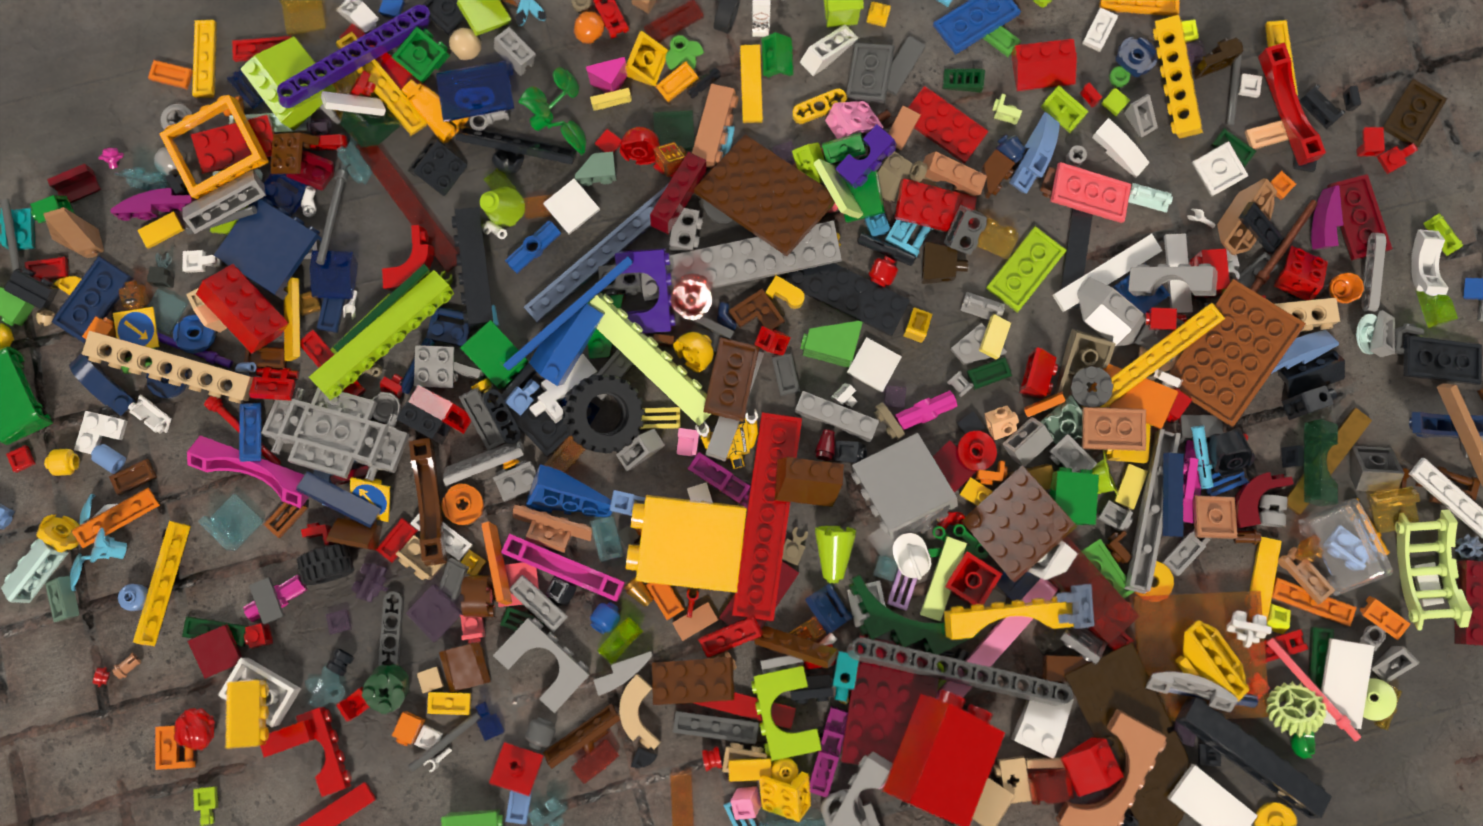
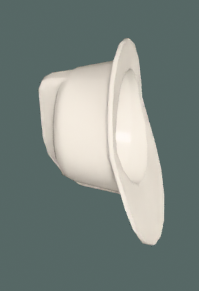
[893,533,931,580]

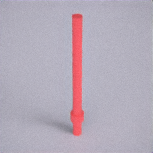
[1266,637,1361,741]

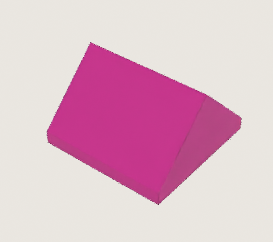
[586,57,627,93]

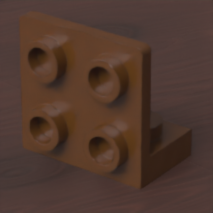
[271,133,319,174]

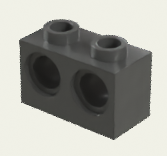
[944,205,987,255]
[598,265,642,296]

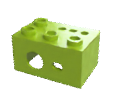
[824,0,864,27]

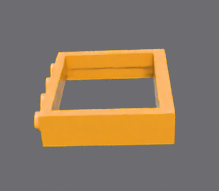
[159,95,269,199]

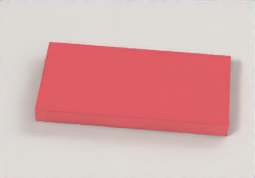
[1050,162,1131,223]

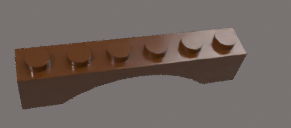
[409,438,447,566]

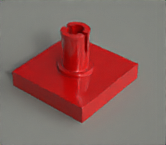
[489,742,544,797]

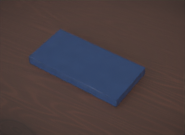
[52,256,134,343]

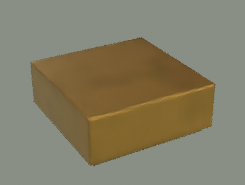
[299,290,321,316]

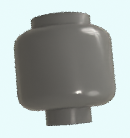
[525,717,556,750]

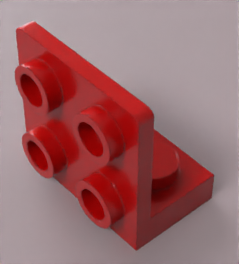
[1274,246,1328,301]

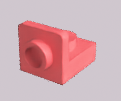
[460,615,486,644]

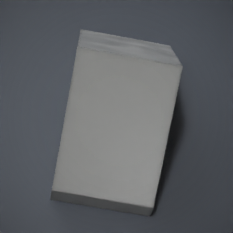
[1124,94,1158,138]
[1371,646,1419,683]

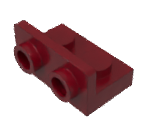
[286,150,334,191]

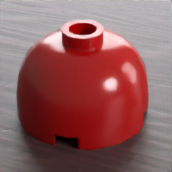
[620,127,660,165]

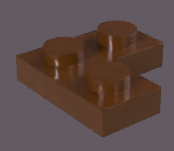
[729,289,785,330]

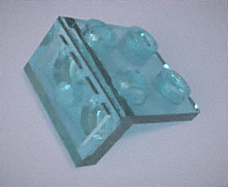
[198,494,263,551]

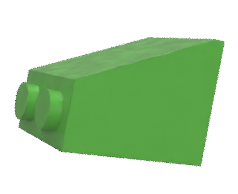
[800,321,863,368]
[441,810,504,826]

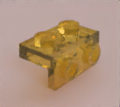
[977,218,1019,260]

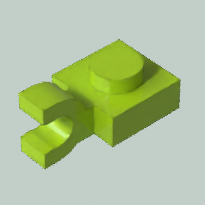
[193,787,218,825]

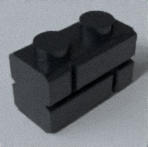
[4,267,59,310]

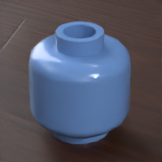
[118,584,148,611]

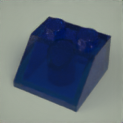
[309,250,358,299]

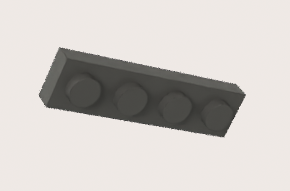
[673,711,759,744]

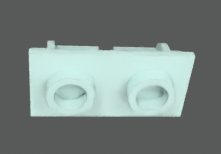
[1128,183,1173,212]

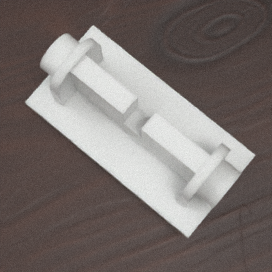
[128,395,172,434]

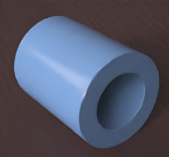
[91,444,126,474]

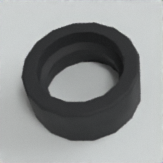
[713,0,740,34]

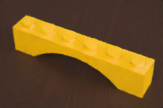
[944,596,1074,640]

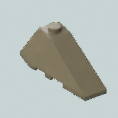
[878,151,941,202]
[1051,329,1116,410]

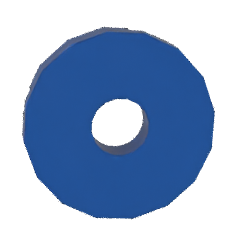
[173,314,216,353]

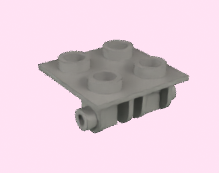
[414,345,458,388]

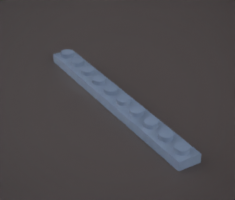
[524,184,668,323]

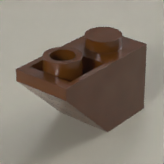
[981,149,1015,199]

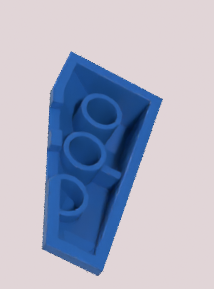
[529,304,604,386]
[525,465,613,518]

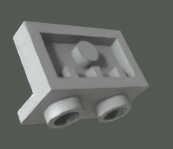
[1049,434,1097,473]
[493,460,536,502]
[760,655,804,674]

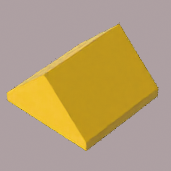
[625,31,669,86]

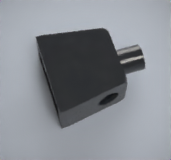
[1282,386,1337,420]

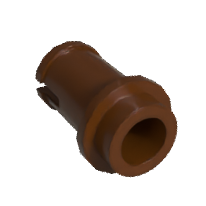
[1233,529,1261,545]

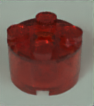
[671,273,713,320]
[1027,768,1074,805]

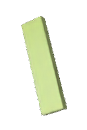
[920,536,967,621]

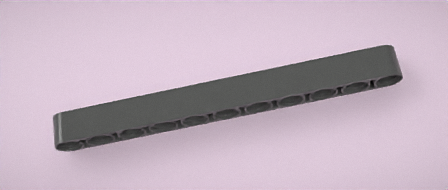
[847,638,1073,706]

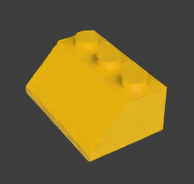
[226,680,269,748]

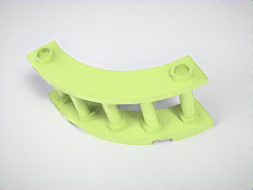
[1395,510,1472,630]

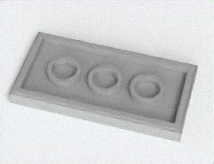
[443,439,524,486]

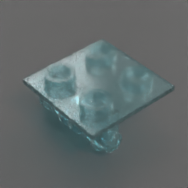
[114,167,168,191]

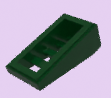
[943,69,985,93]

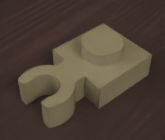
[782,527,808,566]

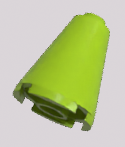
[480,187,525,227]
[815,526,856,583]

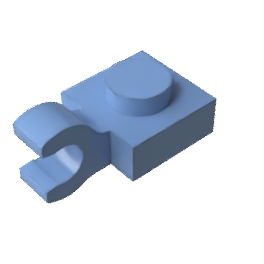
[505,379,539,415]

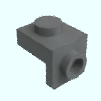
[1395,324,1424,355]

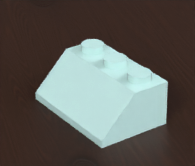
[1,539,69,603]

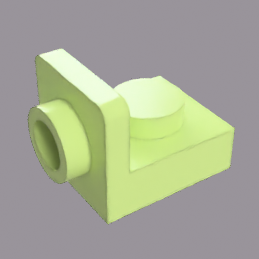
[992,94,1022,125]

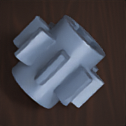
[1455,534,1483,561]

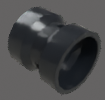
[325,648,355,676]

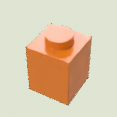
[82,316,116,350]
[392,711,425,746]

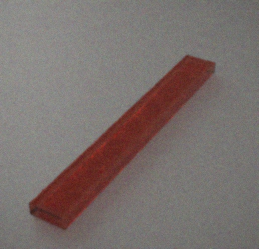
[354,136,458,272]

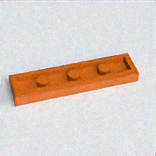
[71,487,160,548]
[481,521,512,605]
[1272,578,1357,627]

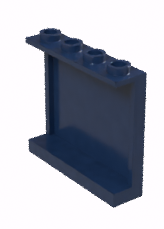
[214,198,322,300]

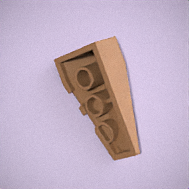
[44,208,104,258]

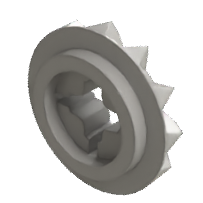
[161,104,191,133]

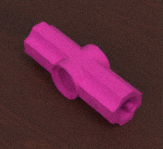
[894,390,958,430]
[243,575,308,622]

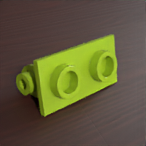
[1423,213,1463,256]

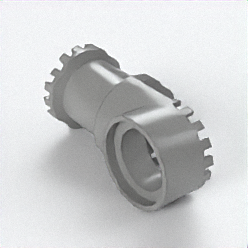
[469,102,509,131]
[1359,625,1386,651]

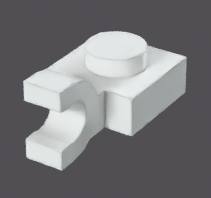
[183,250,222,273]
[1147,369,1183,389]

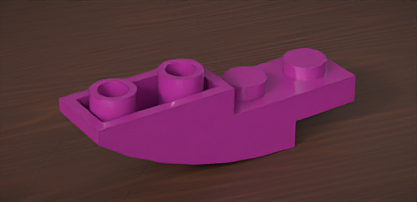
[110,188,197,221]

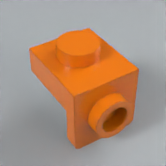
[975,461,1008,485]

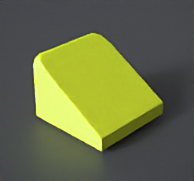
[1267,604,1291,634]

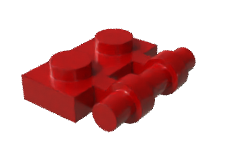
[249,367,299,401]

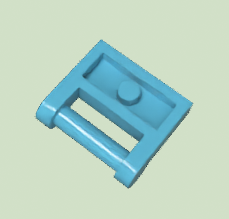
[885,220,933,257]

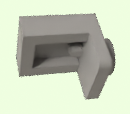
[1097,500,1133,531]

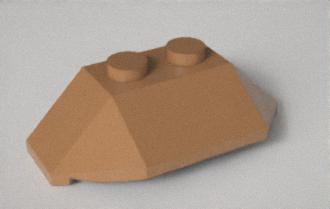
[1217,178,1277,255]

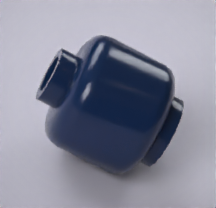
[995,134,1025,163]

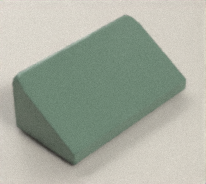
[45,576,79,622]

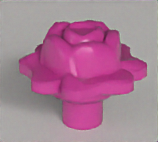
[98,148,124,169]

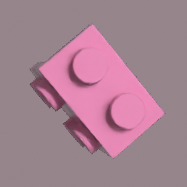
[825,101,883,139]

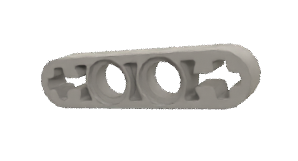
[1361,233,1386,312]

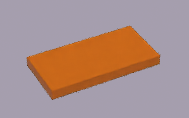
[1088,364,1178,430]

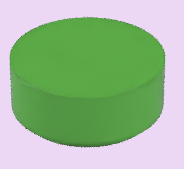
[1109,66,1130,87]

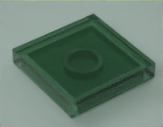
[653,110,694,152]

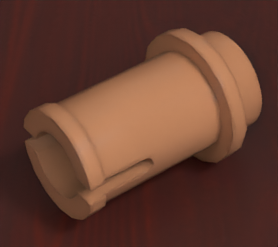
[112,653,141,679]

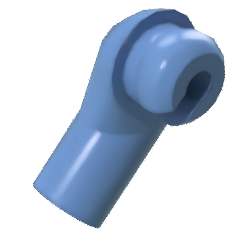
[235,362,257,376]

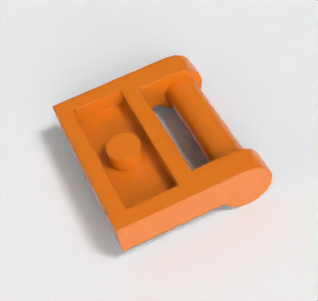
[155,726,196,770]

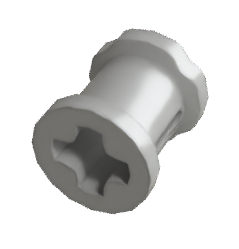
[1065,145,1087,167]
[947,371,974,397]

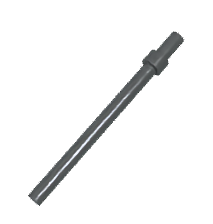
[316,157,350,265]

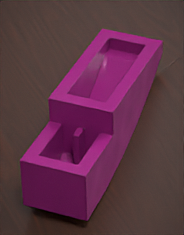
[1311,186,1343,250]

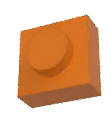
[1270,171,1296,200]

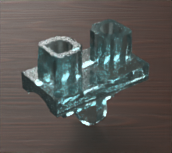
[528,796,568,826]

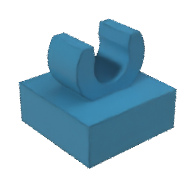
[865,213,891,238]

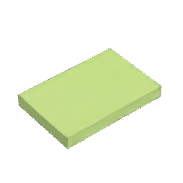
[814,159,864,218]

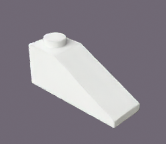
[800,25,858,76]

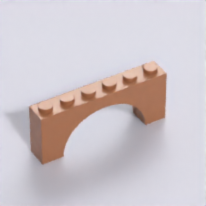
[1056,709,1166,826]

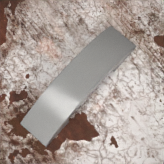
[1146,672,1237,712]

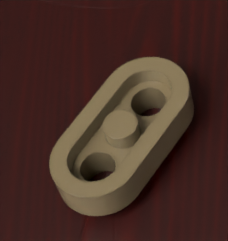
[874,402,905,440]

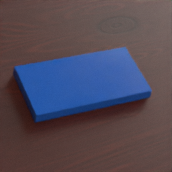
[933,0,1021,55]

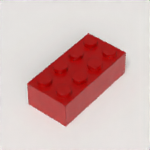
[196,264,289,354]

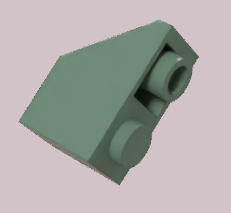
[575,152,617,186]

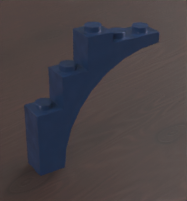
[1409,412,1483,438]

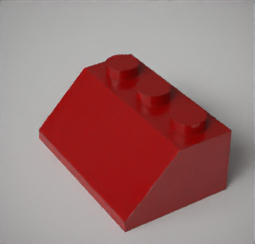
[1011,39,1077,91]

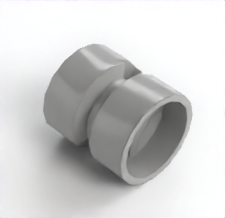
[1259,495,1288,527]

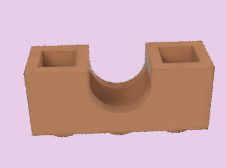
[923,151,987,196]

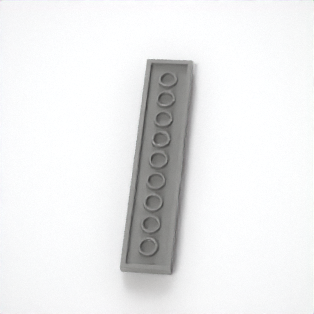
[640,221,842,302]

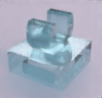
[873,556,898,582]

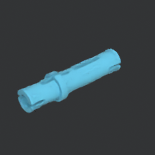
[1191,425,1214,489]

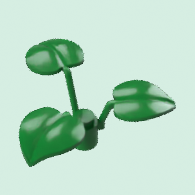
[518,67,586,155]

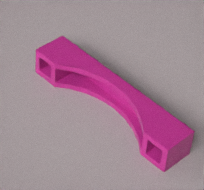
[187,435,309,508]
[501,534,626,602]

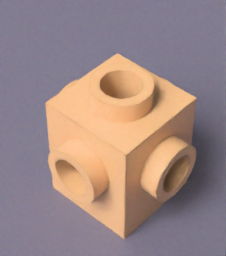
[984,405,1019,440]

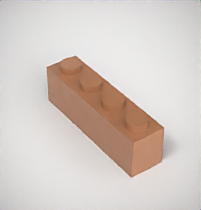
[692,84,738,169]

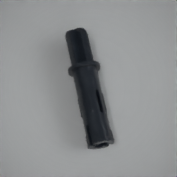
[857,232,916,266]

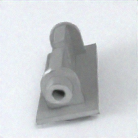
[960,292,1005,320]

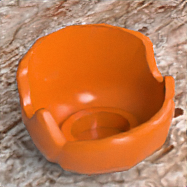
[574,11,605,44]
[1328,273,1364,304]

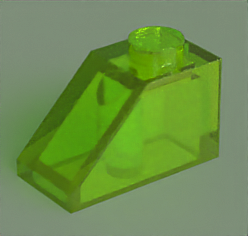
[1415,290,1458,328]
[597,617,643,665]

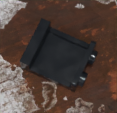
[397,402,452,445]

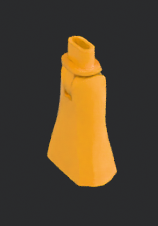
[401,80,470,144]

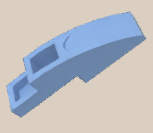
[1009,112,1060,194]

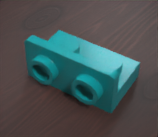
[0,208,35,250]

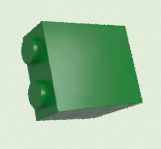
[460,320,529,390]
[1049,467,1099,525]

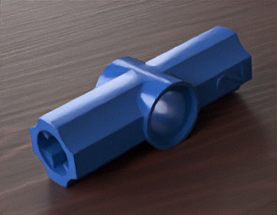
[505,221,561,274]

